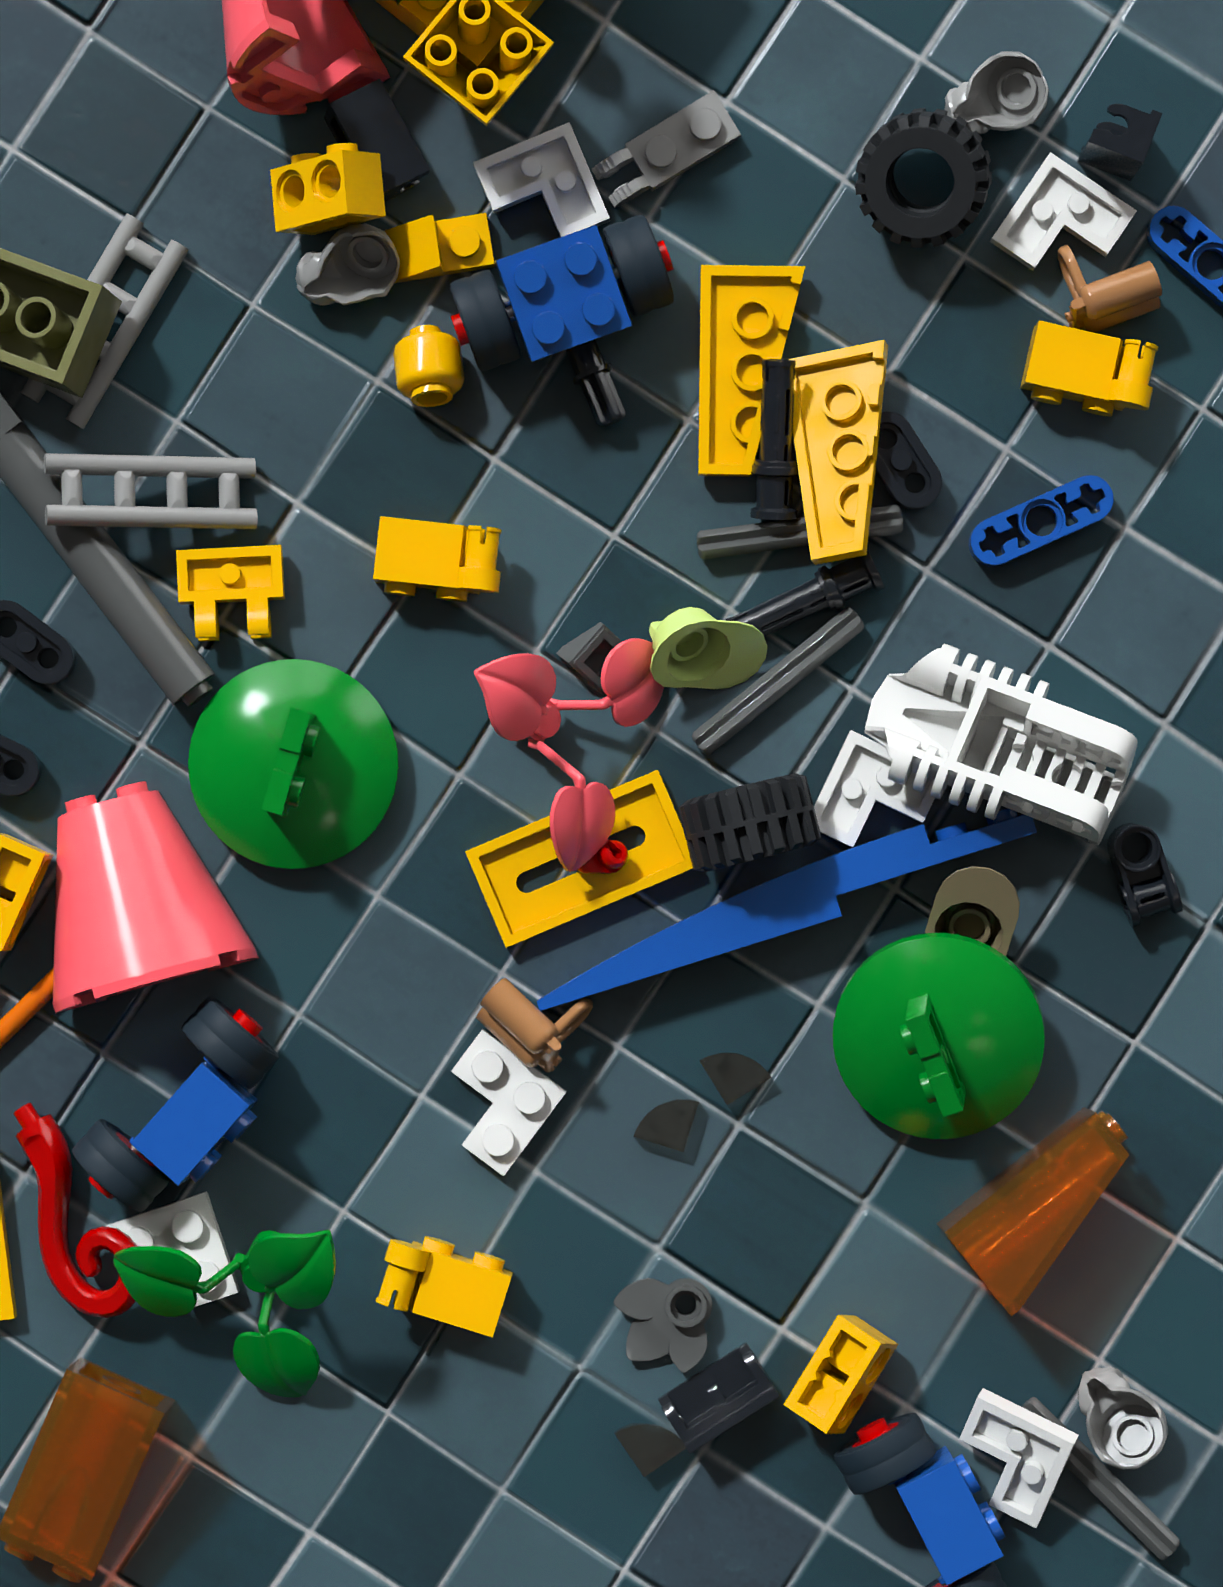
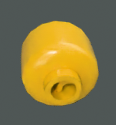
[393,325,464,407]

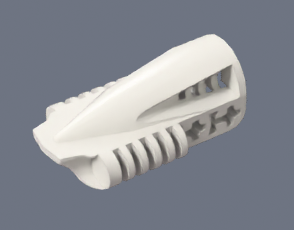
[865,643,1138,845]

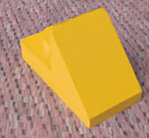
[385,213,495,283]

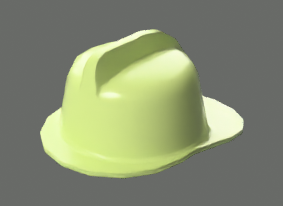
[649,607,768,689]

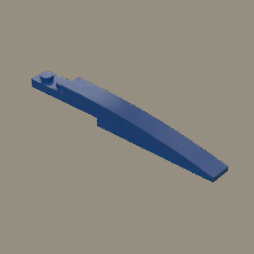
[537,808,1037,1011]

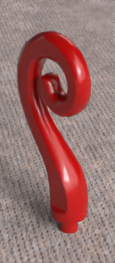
[13,1102,137,1318]

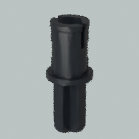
[566,339,626,427]

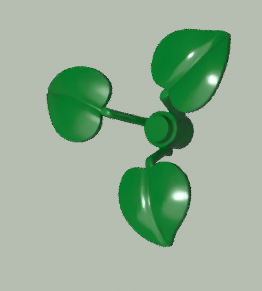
[113,1230,336,1398]

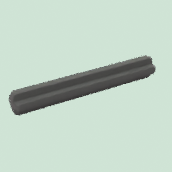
[696,505,903,559]
[691,607,865,755]
[1021,1397,1180,1560]

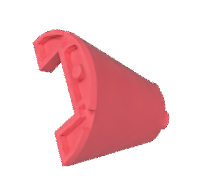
[222,0,390,115]
[53,781,259,1014]

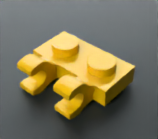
[176,545,285,642]

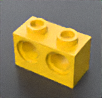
[270,143,386,235]
[0,833,54,951]
[783,1315,898,1434]

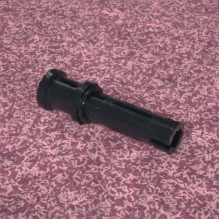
[750,359,799,520]
[726,550,885,637]

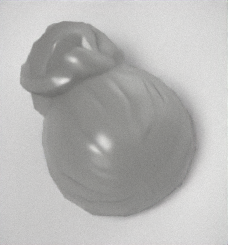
[944,51,1049,134]
[295,223,401,306]
[1077,1366,1169,1469]

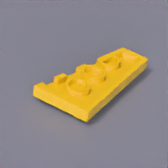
[698,265,806,477]
[789,340,888,565]

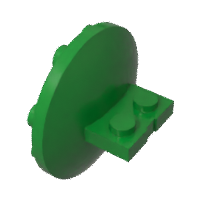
[188,659,399,869]
[833,933,1045,1139]

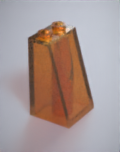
[937,1107,1129,1316]
[0,1357,176,1583]

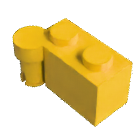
[1020,320,1158,416]
[373,516,502,602]
[375,1236,513,1338]

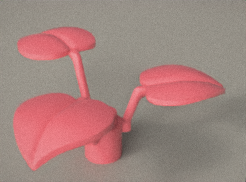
[474,638,664,872]

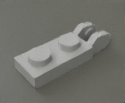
[592,90,741,208]

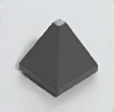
[556,622,622,694]

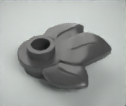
[614,1278,712,1373]

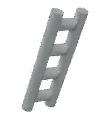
[21,213,189,429]
[44,453,258,529]

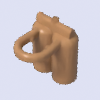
[1057,245,1162,333]
[476,978,593,1073]

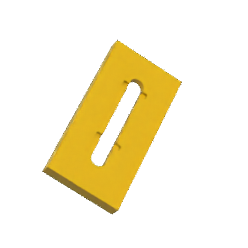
[465,770,693,948]

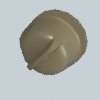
[925,866,1020,956]

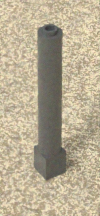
[0,390,215,707]

